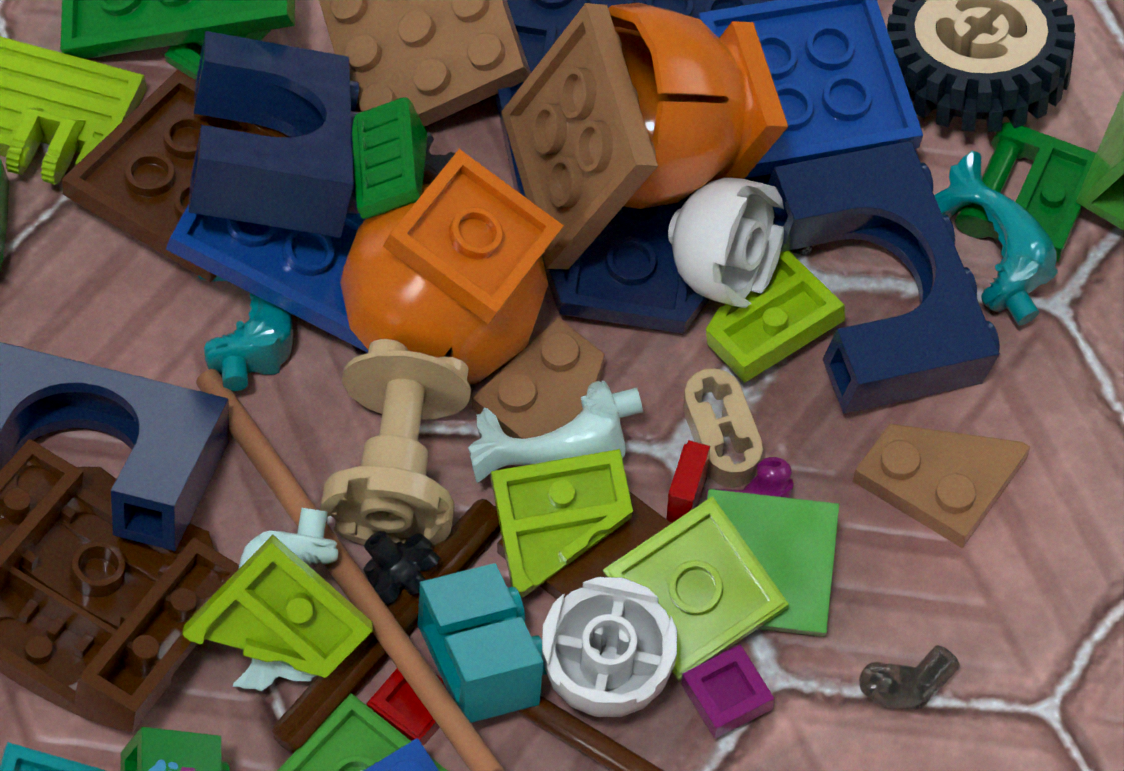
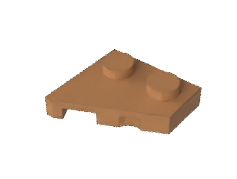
[472,317,605,439]
[853,424,1030,548]

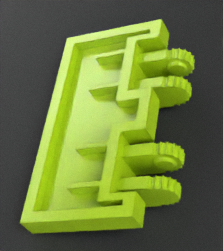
[0,36,147,185]

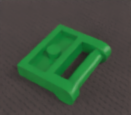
[955,122,1096,262]

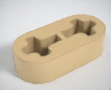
[683,368,763,487]

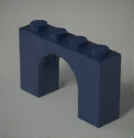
[189,31,360,238]
[767,141,1000,414]
[0,342,229,551]

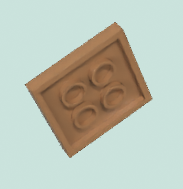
[319,0,531,127]
[501,3,658,269]

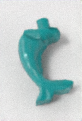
[934,150,1058,326]
[198,275,293,391]

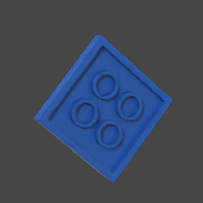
[698,0,923,178]

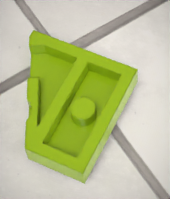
[706,250,845,383]
[490,449,633,598]
[182,534,373,678]

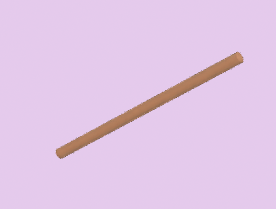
[196,369,505,771]

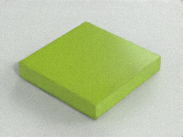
[603,496,789,683]

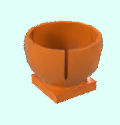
[608,3,789,209]
[340,149,564,385]

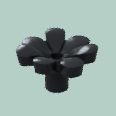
[363,531,440,605]

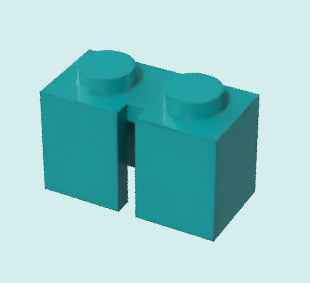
[418,563,547,723]

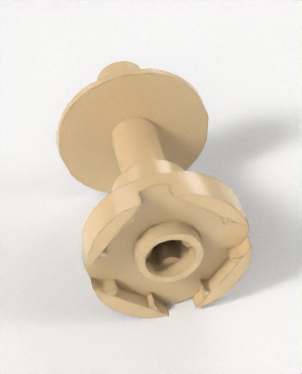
[320,339,471,546]

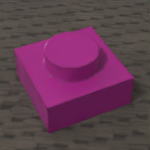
[681,644,775,739]

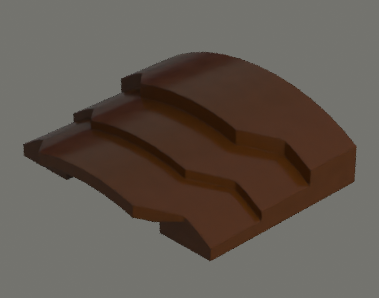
[0,439,239,733]

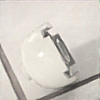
[668,178,784,308]
[542,577,677,717]

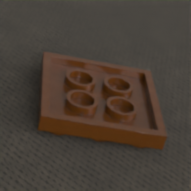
[62,70,290,283]

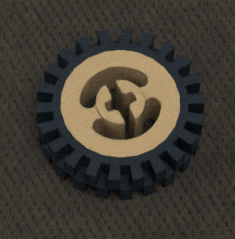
[887,0,1076,132]

